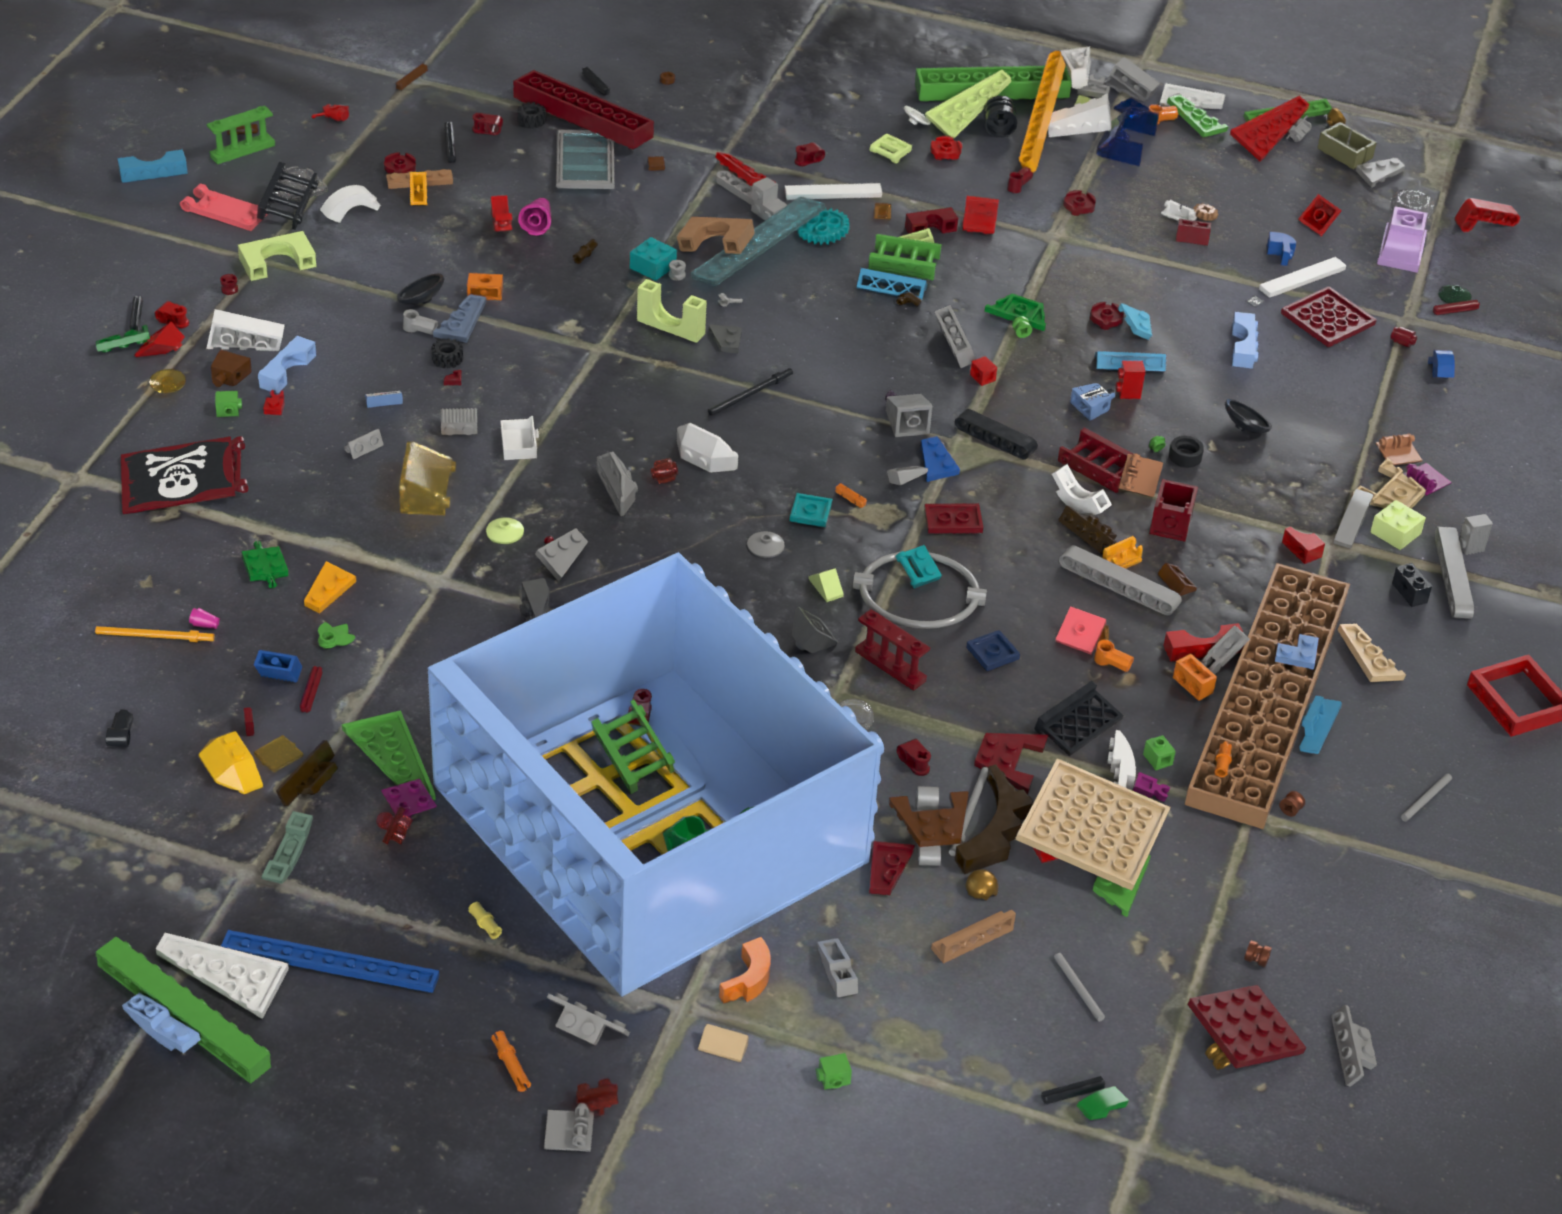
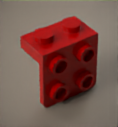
[962,196,999,234]

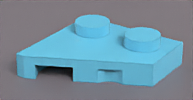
[1118,303,1152,340]

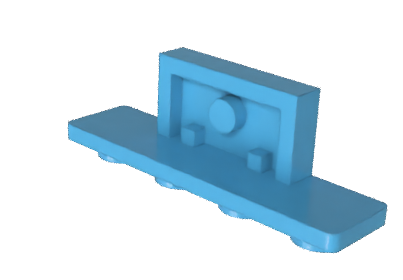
[1299,696,1342,754]

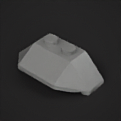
[597,452,638,516]

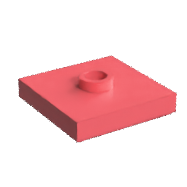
[1056,606,1106,655]

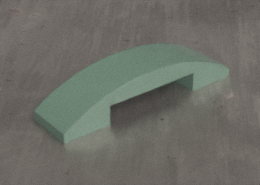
[262,811,313,884]

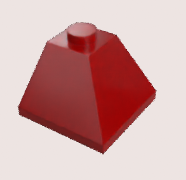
[1298,194,1342,237]
[134,322,185,357]

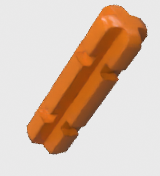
[835,483,867,508]

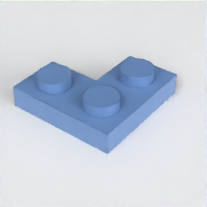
[1275,634,1319,669]

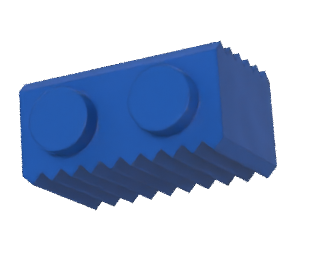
[254,650,302,683]

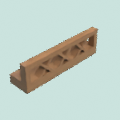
[931,910,1016,964]

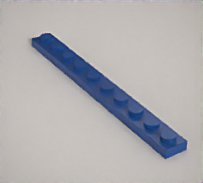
[221,930,439,993]

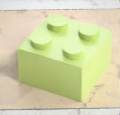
[1371,500,1426,550]

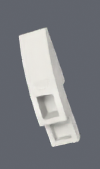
[1107,730,1136,790]

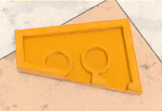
[304,561,356,614]

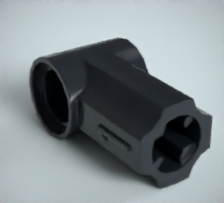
[106,709,134,747]

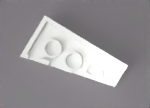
[1159,83,1225,109]

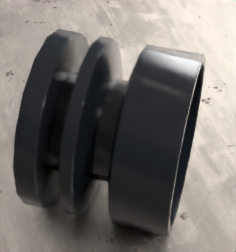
[983,96,1018,138]

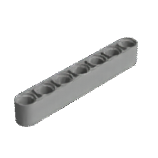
[1435,526,1474,619]
[1059,545,1182,615]

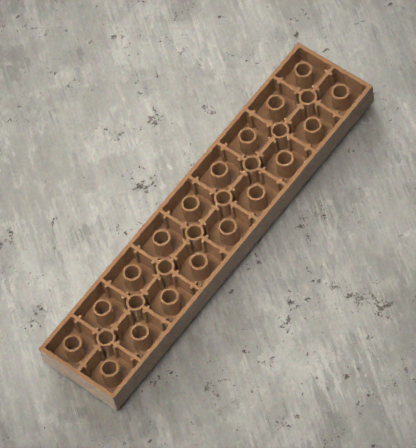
[1185,563,1350,829]

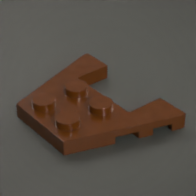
[889,791,969,847]

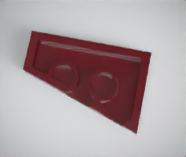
[869,841,915,896]

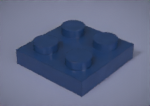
[966,630,1020,671]

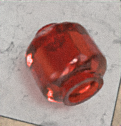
[651,458,679,484]

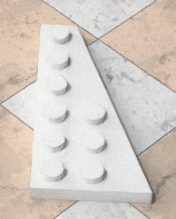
[156,933,288,1019]

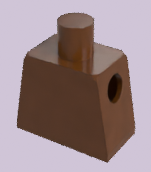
[211,349,252,387]

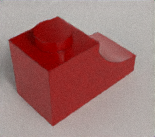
[1282,527,1325,564]

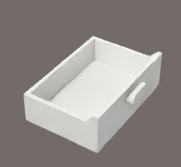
[501,416,539,460]

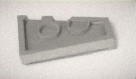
[1356,158,1405,188]
[535,528,588,581]

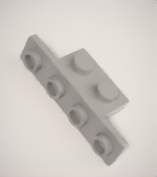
[547,993,630,1046]
[1331,1005,1377,1087]

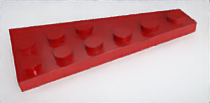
[1230,95,1310,162]

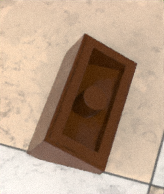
[1158,563,1197,596]

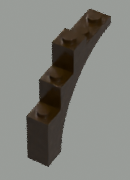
[954,764,1033,875]

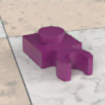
[1132,772,1170,802]

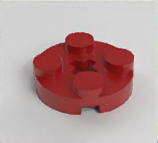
[930,136,962,160]

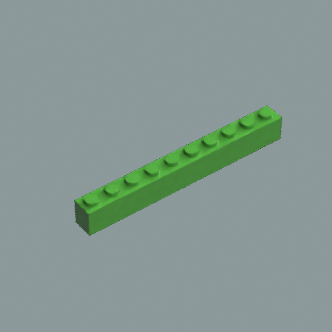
[96,937,271,1084]

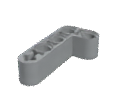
[915,786,941,866]

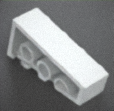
[207,309,284,351]

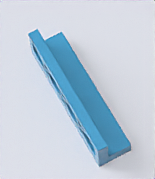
[857,268,927,300]
[1095,351,1166,372]

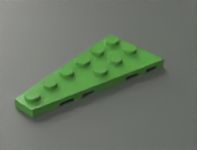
[342,710,436,800]

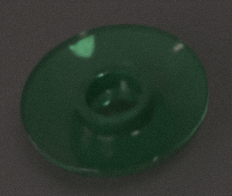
[1438,285,1472,304]

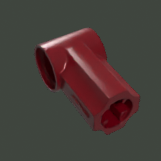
[1007,167,1033,193]

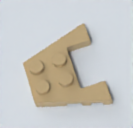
[1351,458,1426,509]

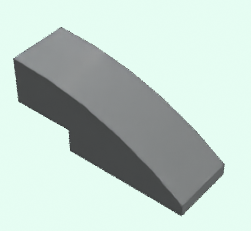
[817,938,858,997]

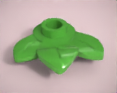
[318,622,355,648]

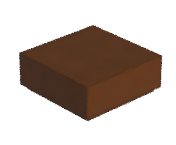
[648,156,665,171]

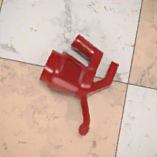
[311,104,349,121]

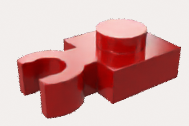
[263,390,285,415]

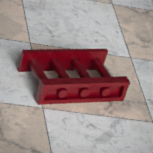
[1058,427,1133,493]
[855,609,930,691]

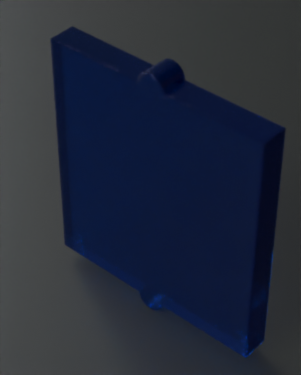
[1114,98,1149,120]

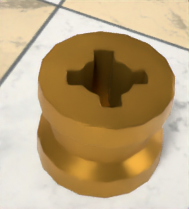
[1205,1042,1231,1070]

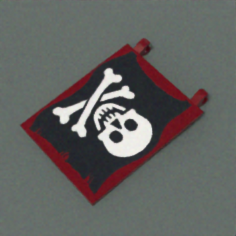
[121,436,249,515]

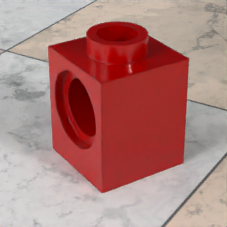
[970,356,998,386]

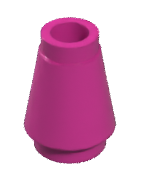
[189,608,220,629]

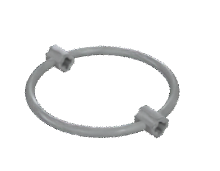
[853,551,987,629]

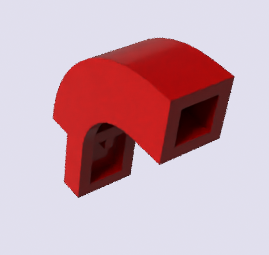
[490,195,512,232]

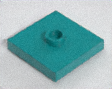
[789,493,833,527]

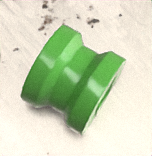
[1012,316,1032,338]

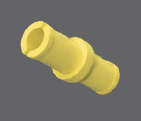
[468,902,502,939]

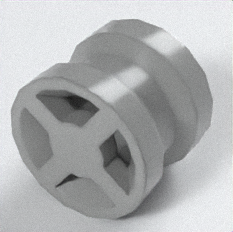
[669,260,686,281]

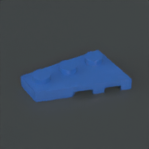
[921,436,960,482]

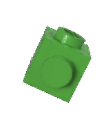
[215,391,242,417]
[1143,735,1176,770]
[816,1053,852,1090]

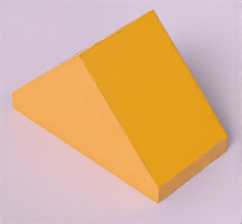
[410,172,427,205]

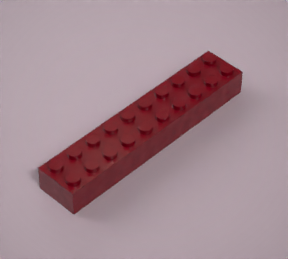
[513,70,654,149]

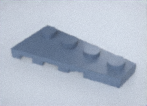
[433,294,486,343]

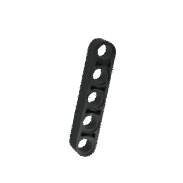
[955,409,1038,460]

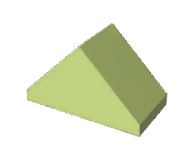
[809,568,844,602]

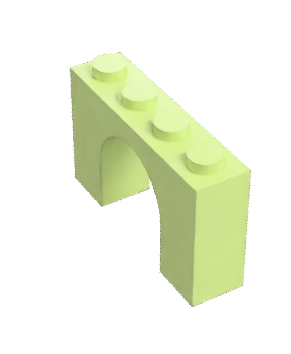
[238,231,316,281]
[637,279,706,343]

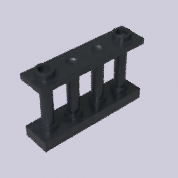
[257,162,319,230]

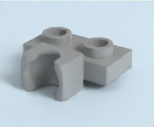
[1077,75,1110,98]

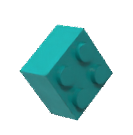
[630,237,677,281]

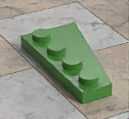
[1167,95,1229,137]

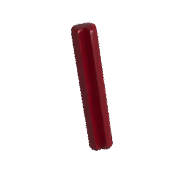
[1433,300,1480,315]
[300,666,323,713]

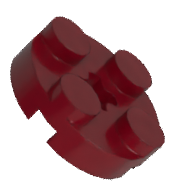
[384,152,416,174]
[1063,190,1096,216]
[1090,302,1124,330]

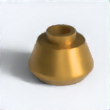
[1326,108,1346,127]

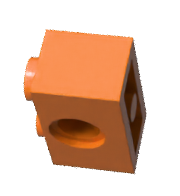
[467,273,503,300]

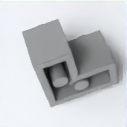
[751,177,788,226]

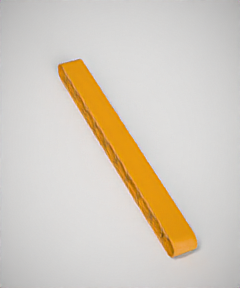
[1019,51,1065,173]

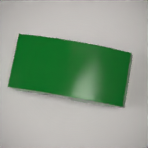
[1077,1086,1129,1120]

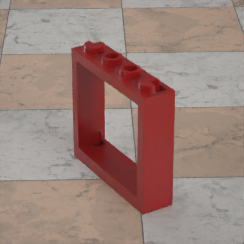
[1467,654,1562,737]

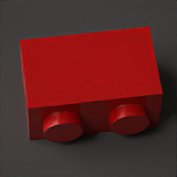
[1115,361,1146,399]

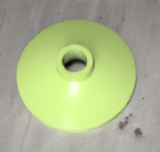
[486,518,524,544]

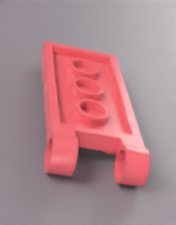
[180,184,268,231]

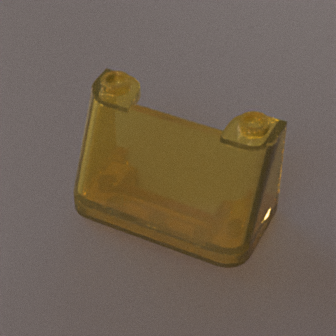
[399,441,456,516]

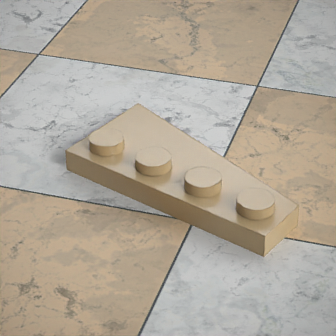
[1338,624,1406,682]

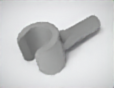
[718,293,742,307]

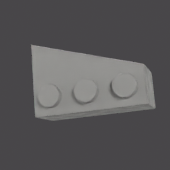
[1104,57,1160,102]

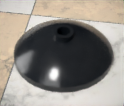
[397,273,444,305]
[1225,399,1272,433]

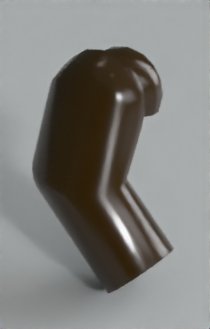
[896,292,922,307]

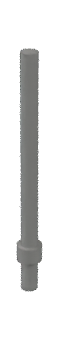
[949,767,988,856]

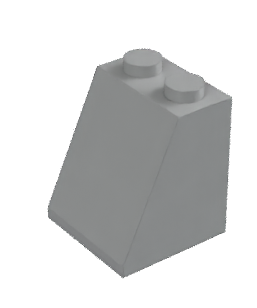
[886,394,933,437]

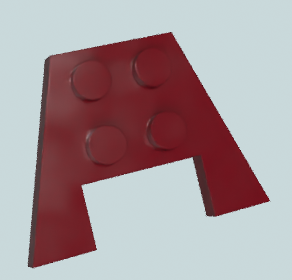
[974,733,1048,795]

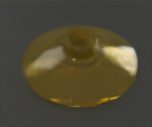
[149,369,186,393]

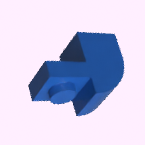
[1267,232,1296,266]
[1428,350,1455,378]

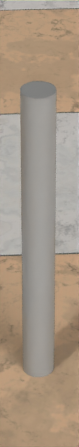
[1401,773,1452,822]
[1054,953,1105,1021]

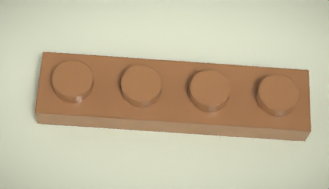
[386,169,453,189]

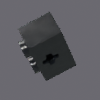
[1392,563,1432,607]

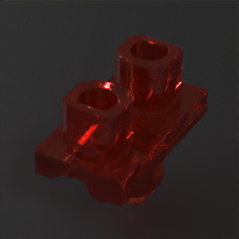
[376,806,413,845]
[576,1078,618,1116]

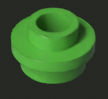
[1148,436,1166,452]

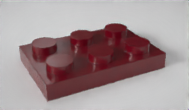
[924,503,984,534]

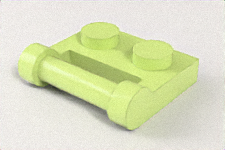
[870,134,912,163]

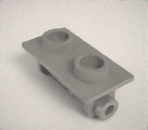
[1286,116,1312,142]
[345,429,384,459]

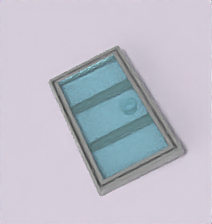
[556,130,614,189]

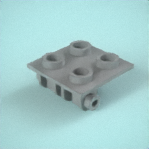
[544,1103,594,1151]

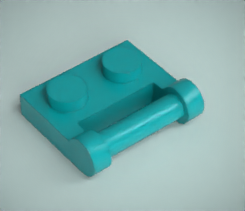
[895,545,942,588]

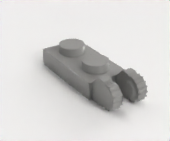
[1201,626,1250,675]

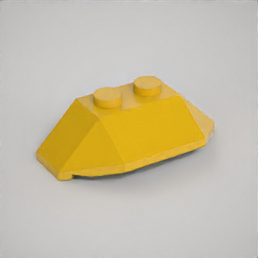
[199,731,263,794]

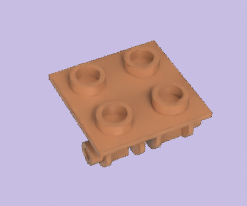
[1375,433,1422,465]
[1119,454,1163,497]

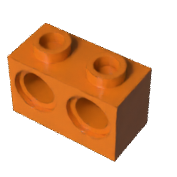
[1173,654,1217,701]

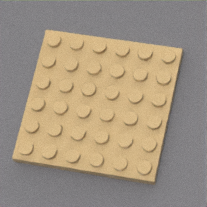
[1015,758,1171,891]

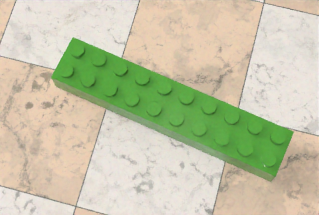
[915,65,1072,102]

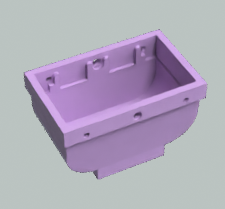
[1377,206,1427,273]

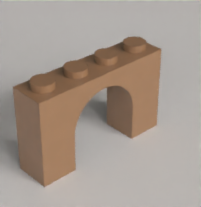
[677,217,755,254]

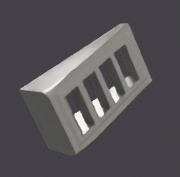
[887,466,928,485]

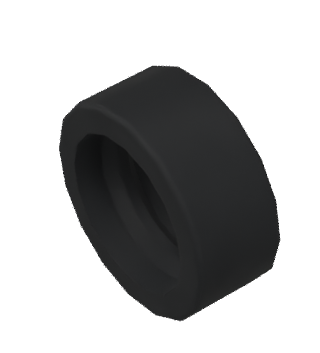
[1169,436,1204,467]

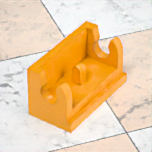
[1103,536,1143,569]

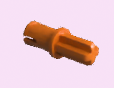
[1215,741,1232,777]

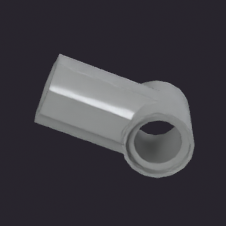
[403,309,438,335]

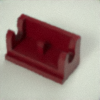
[1176,219,1211,246]

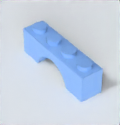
[1232,312,1258,368]
[258,336,316,394]

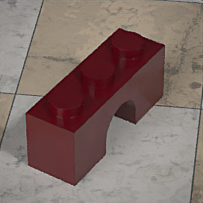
[905,207,958,234]

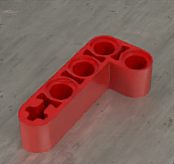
[1454,198,1520,232]

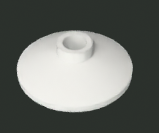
[904,106,931,125]

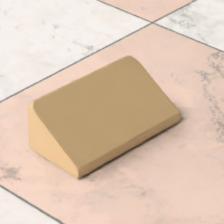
[698,1024,748,1062]

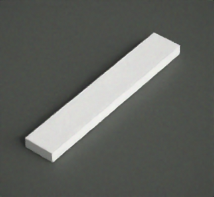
[785,183,882,200]
[1259,257,1346,298]

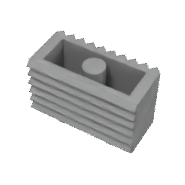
[441,408,478,435]
[1459,514,1493,555]

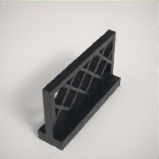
[1034,681,1124,756]

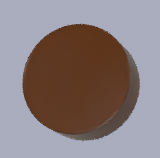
[660,72,675,85]

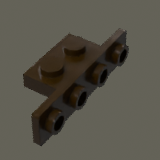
[1058,506,1117,555]
[276,740,338,806]

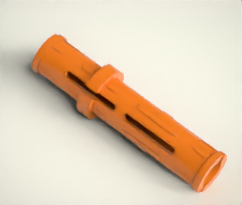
[491,1031,531,1092]

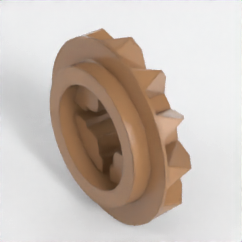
[1193,203,1218,221]

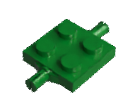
[242,541,288,588]

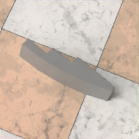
[1334,489,1374,549]

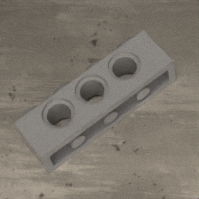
[935,305,976,368]

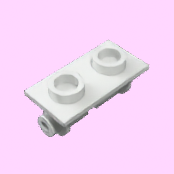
[1161,200,1197,221]

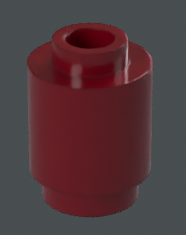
[1390,326,1417,348]

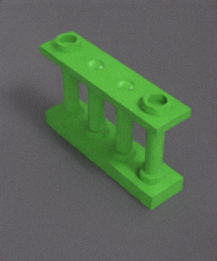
[207,106,275,164]
[868,234,941,280]
[591,700,675,794]

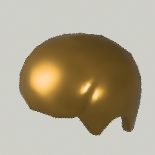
[965,869,999,900]

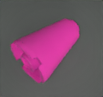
[518,198,551,236]

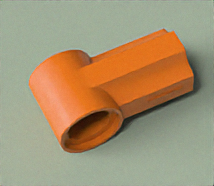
[1146,105,1178,125]
[1094,640,1134,672]

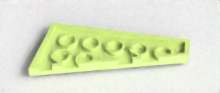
[926,70,1011,138]

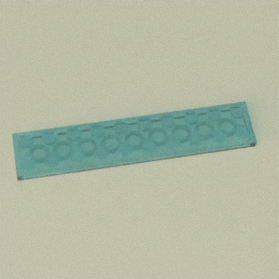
[691,196,825,286]

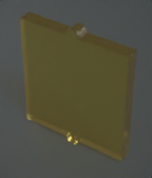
[254,735,303,773]

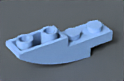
[122,993,201,1053]

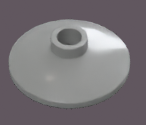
[747,531,784,558]

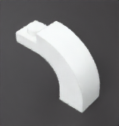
[320,185,381,223]
[1052,465,1112,516]

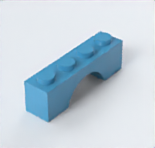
[117,149,188,183]

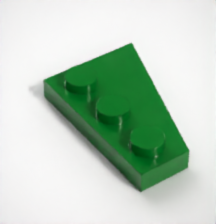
[96,325,150,353]

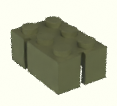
[1317,122,1377,169]

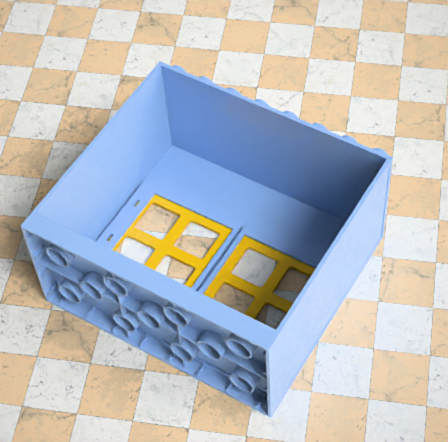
[428,552,884,997]

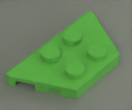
[1093,855,1151,917]

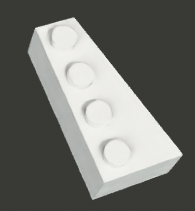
[1060,47,1091,89]
[1048,94,1111,137]

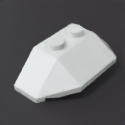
[677,423,738,472]

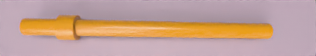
[95,626,214,642]

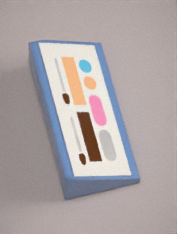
[365,391,403,408]

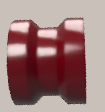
[220,274,238,295]

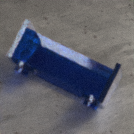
[1096,107,1159,166]

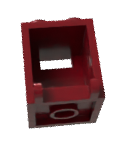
[1149,479,1198,542]

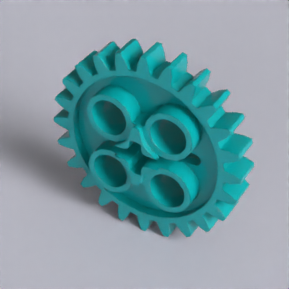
[797,207,850,245]

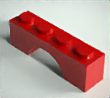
[1163,623,1244,662]

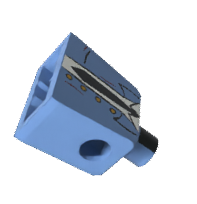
[1070,383,1115,421]

